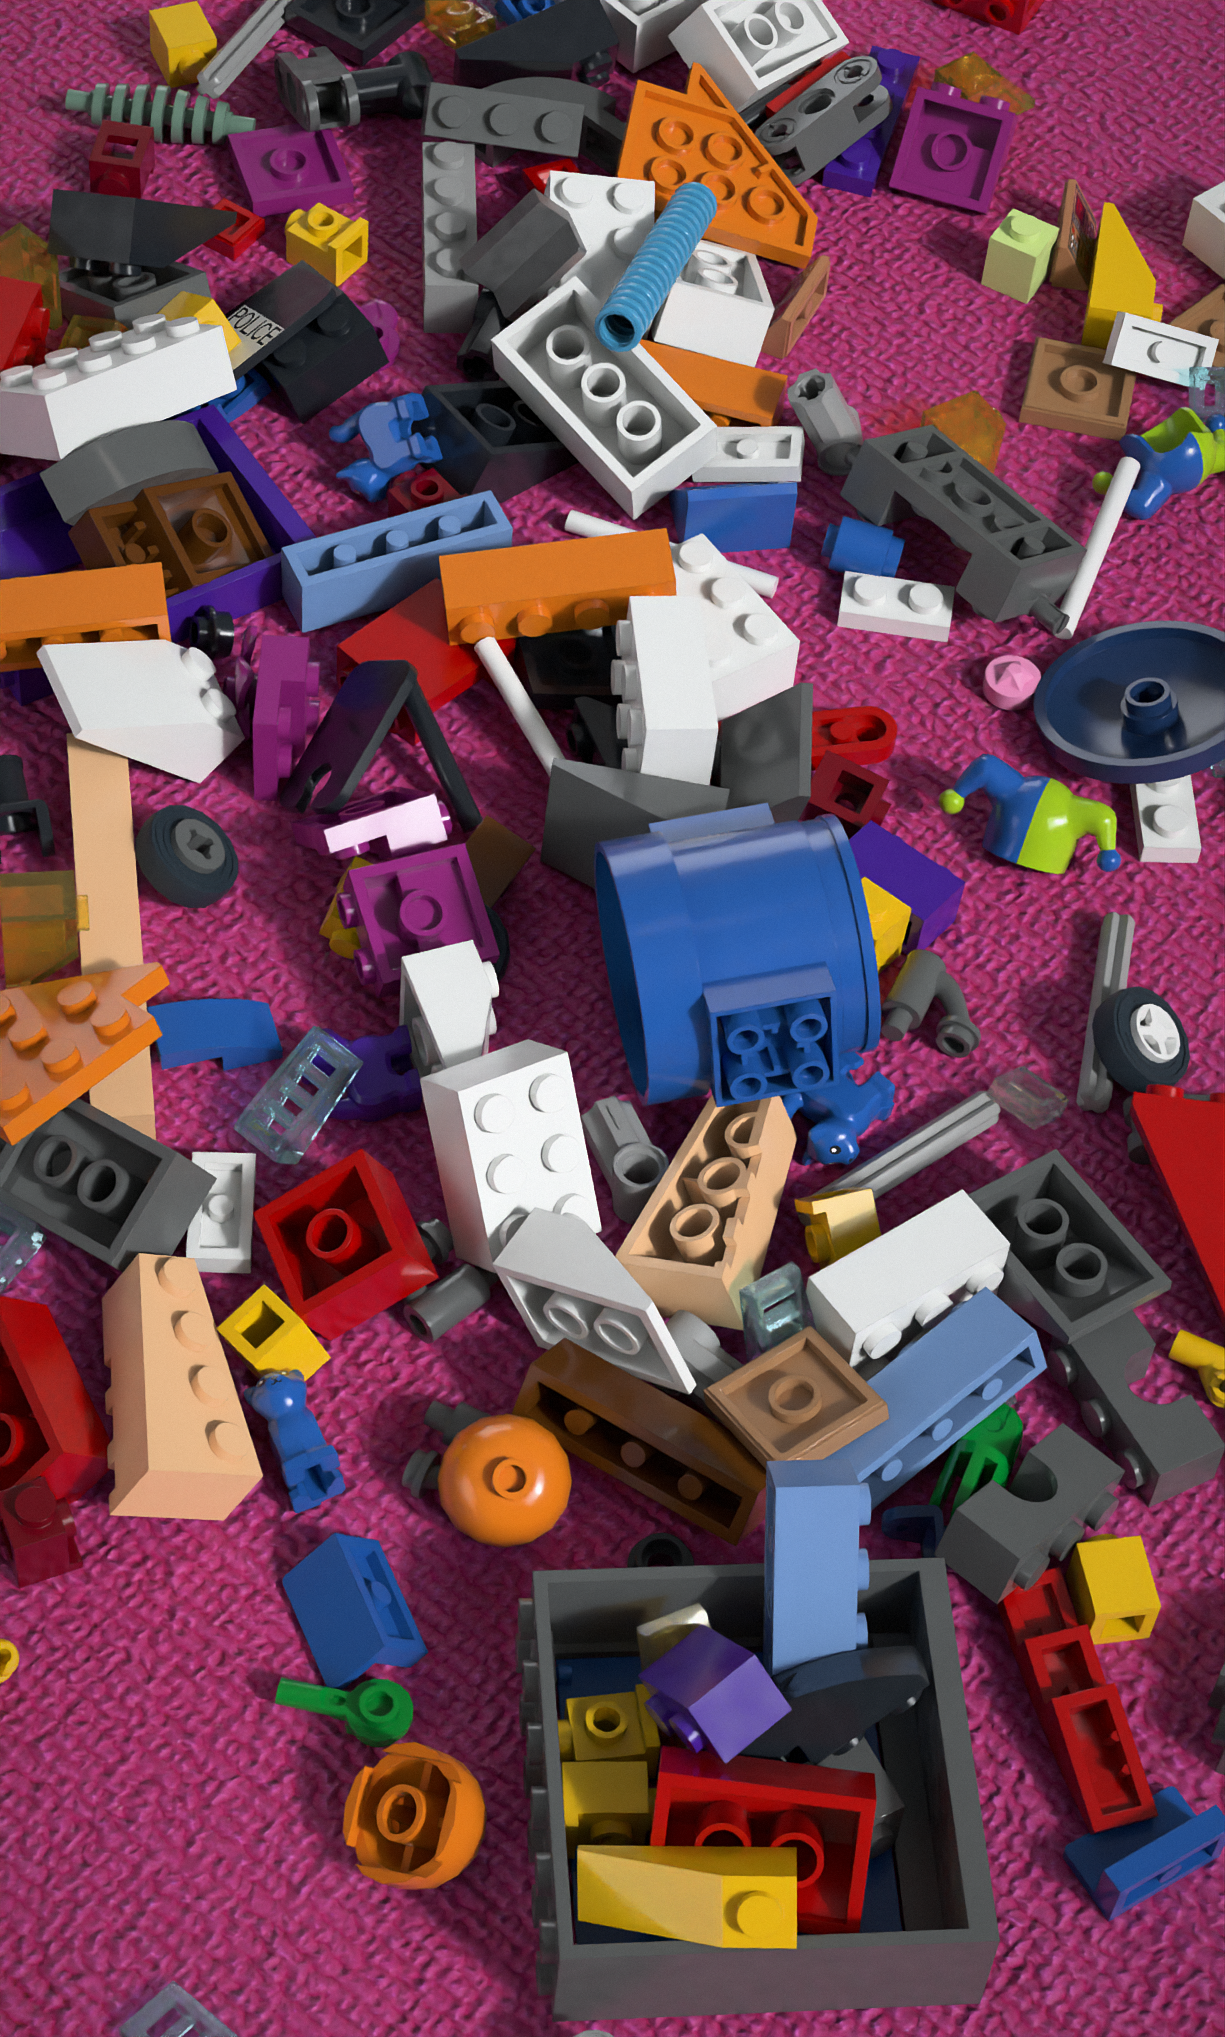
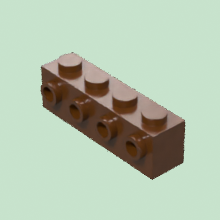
[511,1338,766,1547]

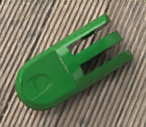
[928,1403,1024,1522]

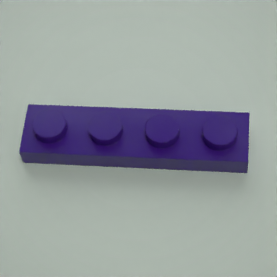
[822,45,920,198]

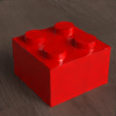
[253,1149,439,1341]

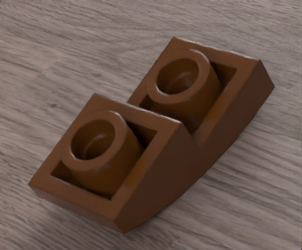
[465,815,536,909]

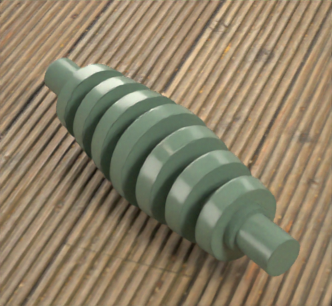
[65,83,256,145]

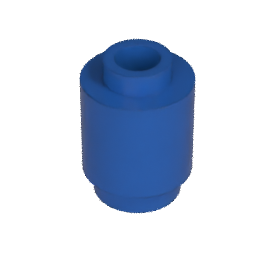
[821,516,905,578]

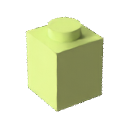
[981,208,1059,304]

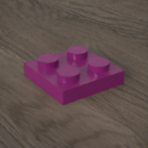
[228,123,354,217]

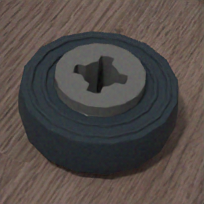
[135,805,238,908]

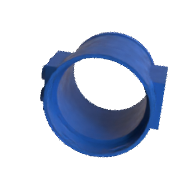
[594,803,881,1108]

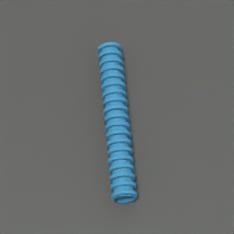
[594,182,718,352]

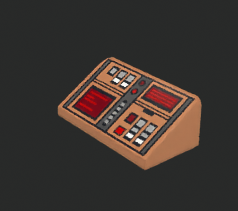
[1049,179,1097,291]
[760,255,831,360]

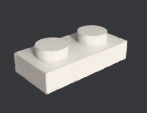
[1103,311,1219,391]
[692,426,805,482]
[837,571,955,642]
[1130,775,1201,863]
[186,1152,256,1273]

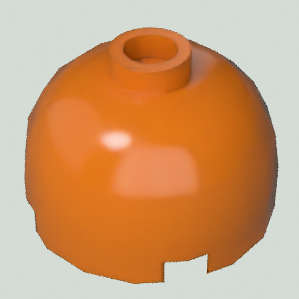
[437,1413,572,1548]
[343,1742,487,1890]

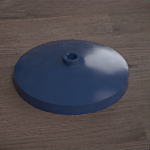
[1033,620,1225,784]

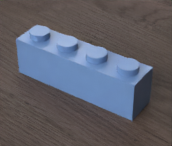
[281,490,513,633]
[825,1286,1047,1510]
[763,1459,871,1747]

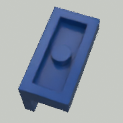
[282,1533,428,1690]
[1062,1786,1225,1922]

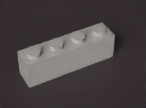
[421,141,478,333]

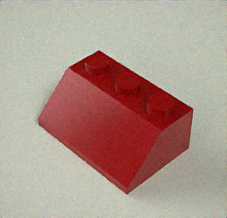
[0,1296,111,1504]
[650,1746,877,1935]

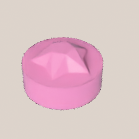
[983,655,1041,711]

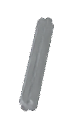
[196,0,293,99]
[1076,912,1135,1113]
[797,1091,1001,1226]

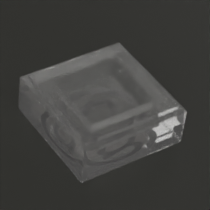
[986,1066,1070,1130]

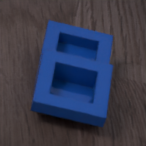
[147,999,283,1071]

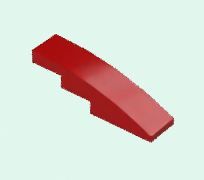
[997,1567,1159,1835]

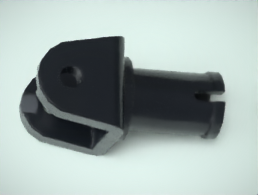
[0,754,55,864]

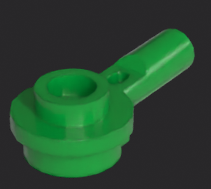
[275,1677,413,1747]

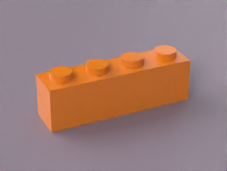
[639,339,788,427]
[439,528,677,646]
[0,562,171,672]

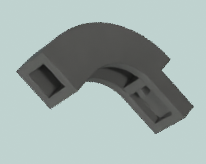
[457,77,626,177]
[39,420,218,526]

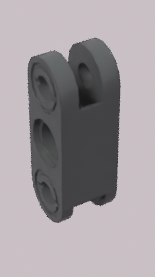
[274,46,360,133]
[754,56,893,186]

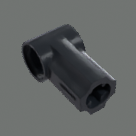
[350,51,435,120]
[456,287,538,382]

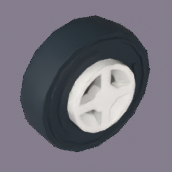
[1092,986,1190,1093]

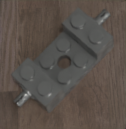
[840,425,1087,635]

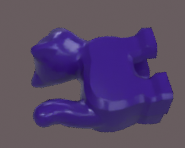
[301,1025,422,1122]

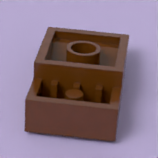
[68,471,274,599]

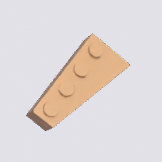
[615,1095,797,1331]
[102,1253,263,1521]

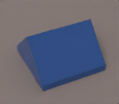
[669,481,798,553]

